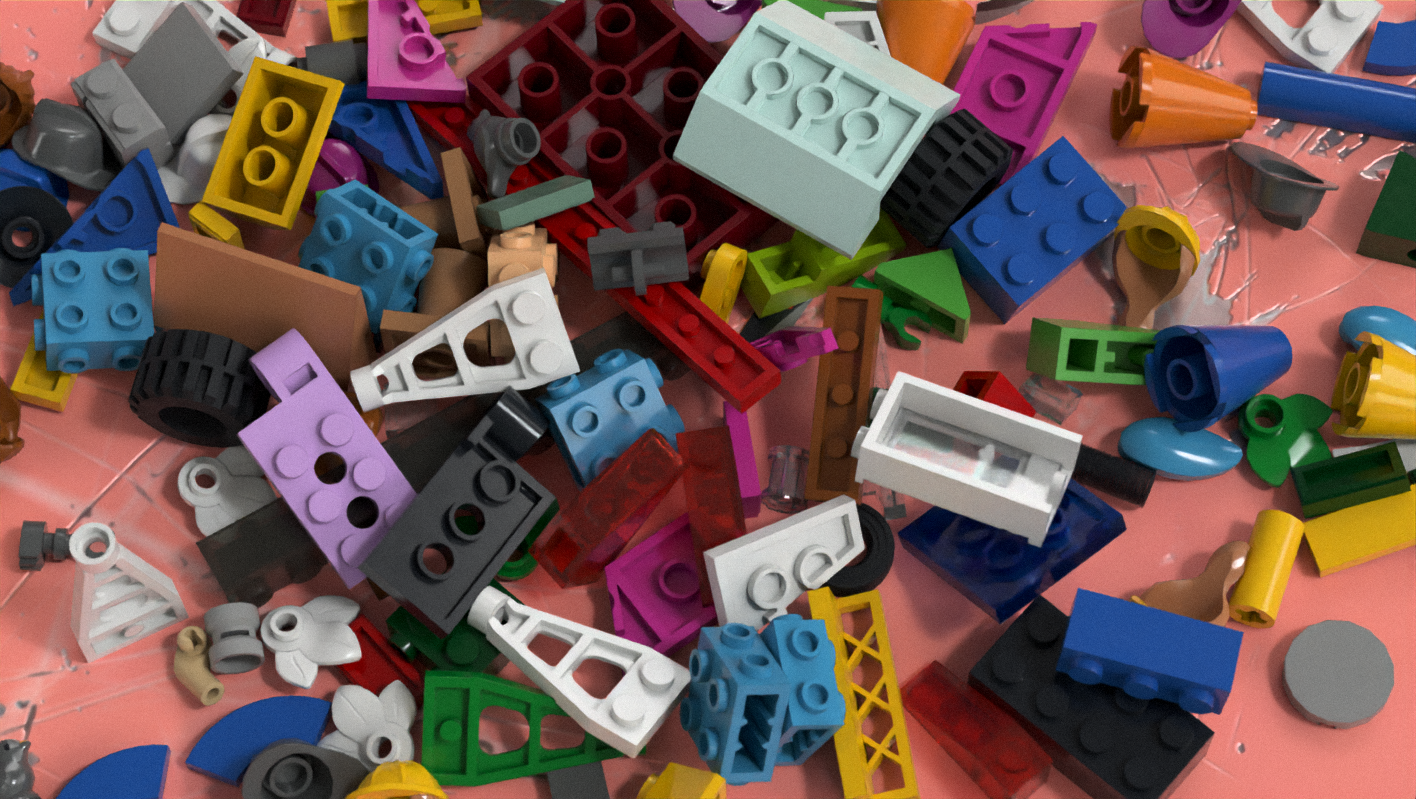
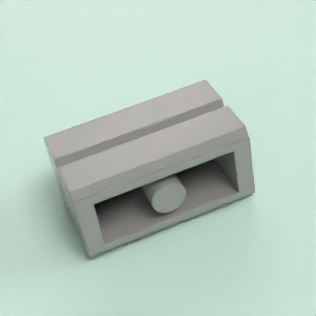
[70,59,176,170]

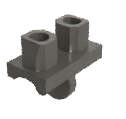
[587,221,689,296]

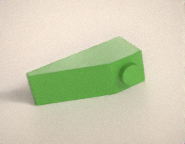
[1026,317,1160,385]

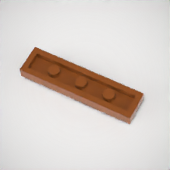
[804,286,883,506]

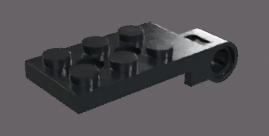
[357,385,556,640]

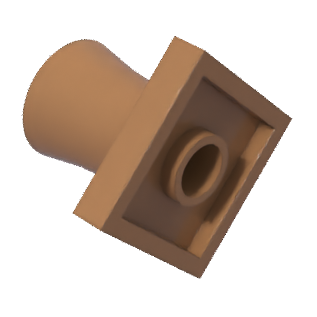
[398,147,495,287]
[380,248,496,381]

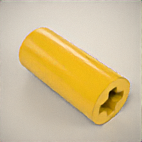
[1228,509,1305,628]

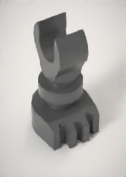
[19,520,115,571]

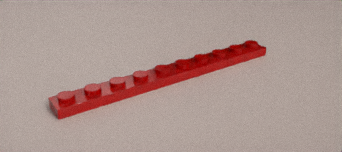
[406,94,782,414]

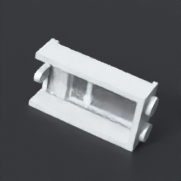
[851,371,1083,548]

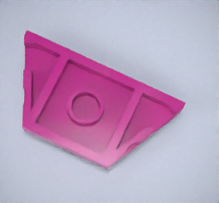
[949,22,1097,186]
[604,508,747,678]

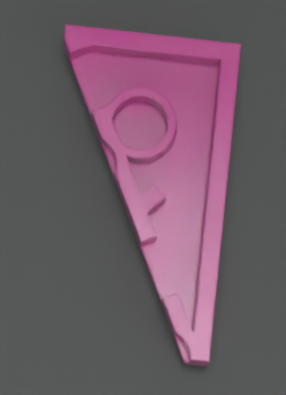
[367,0,466,103]
[704,326,838,384]

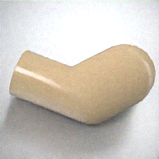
[174,626,225,706]

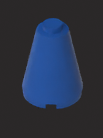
[1144,325,1292,432]

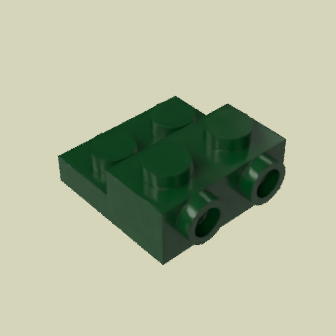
[385,570,526,676]

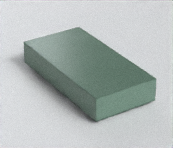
[476,175,595,231]

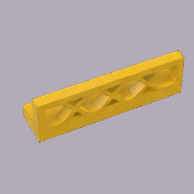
[807,587,921,799]

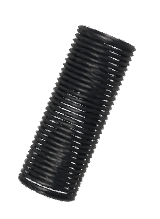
[1070,443,1157,508]

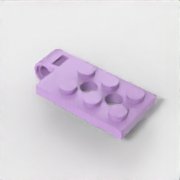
[236,328,417,589]

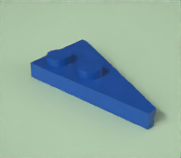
[328,81,444,200]
[9,147,180,306]

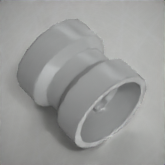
[204,602,265,674]

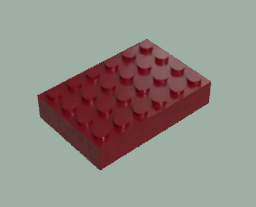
[466,0,779,292]

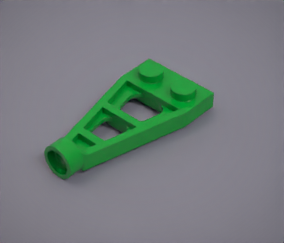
[421,670,646,786]

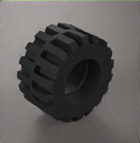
[880,109,1013,248]
[128,329,271,448]

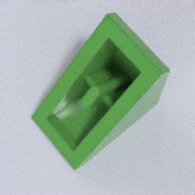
[874,248,971,344]

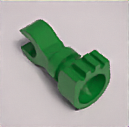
[851,275,932,351]

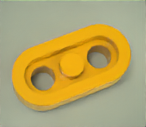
[700,243,748,324]

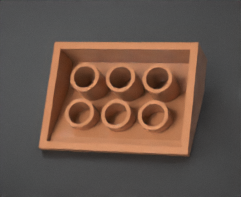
[154,222,378,392]

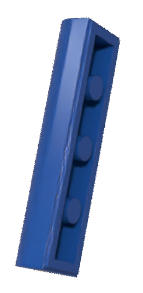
[1257,61,1416,143]

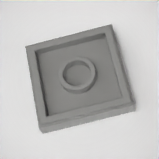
[122,2,244,146]

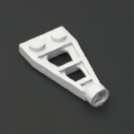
[92,0,298,68]
[1236,0,1384,74]
[350,267,580,412]
[69,522,189,663]
[467,586,691,759]

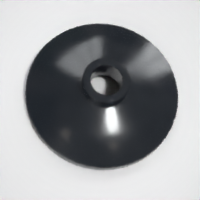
[0,186,73,288]

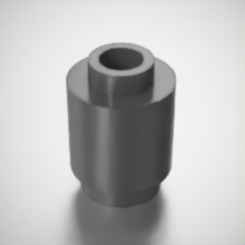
[297,39,367,85]

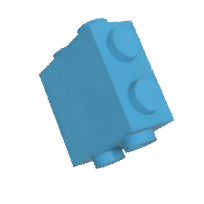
[298,179,438,334]
[31,248,154,374]
[535,349,687,502]
[759,614,846,766]
[680,623,792,786]

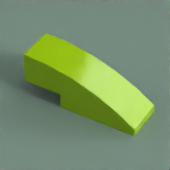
[740,207,906,319]

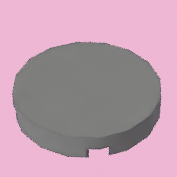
[1282,620,1394,729]

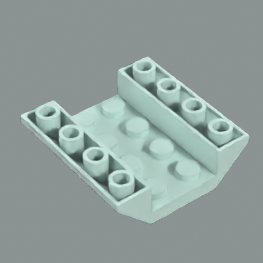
[673,0,960,260]

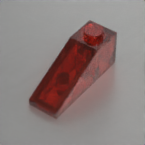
[675,425,747,608]
[900,660,1053,799]

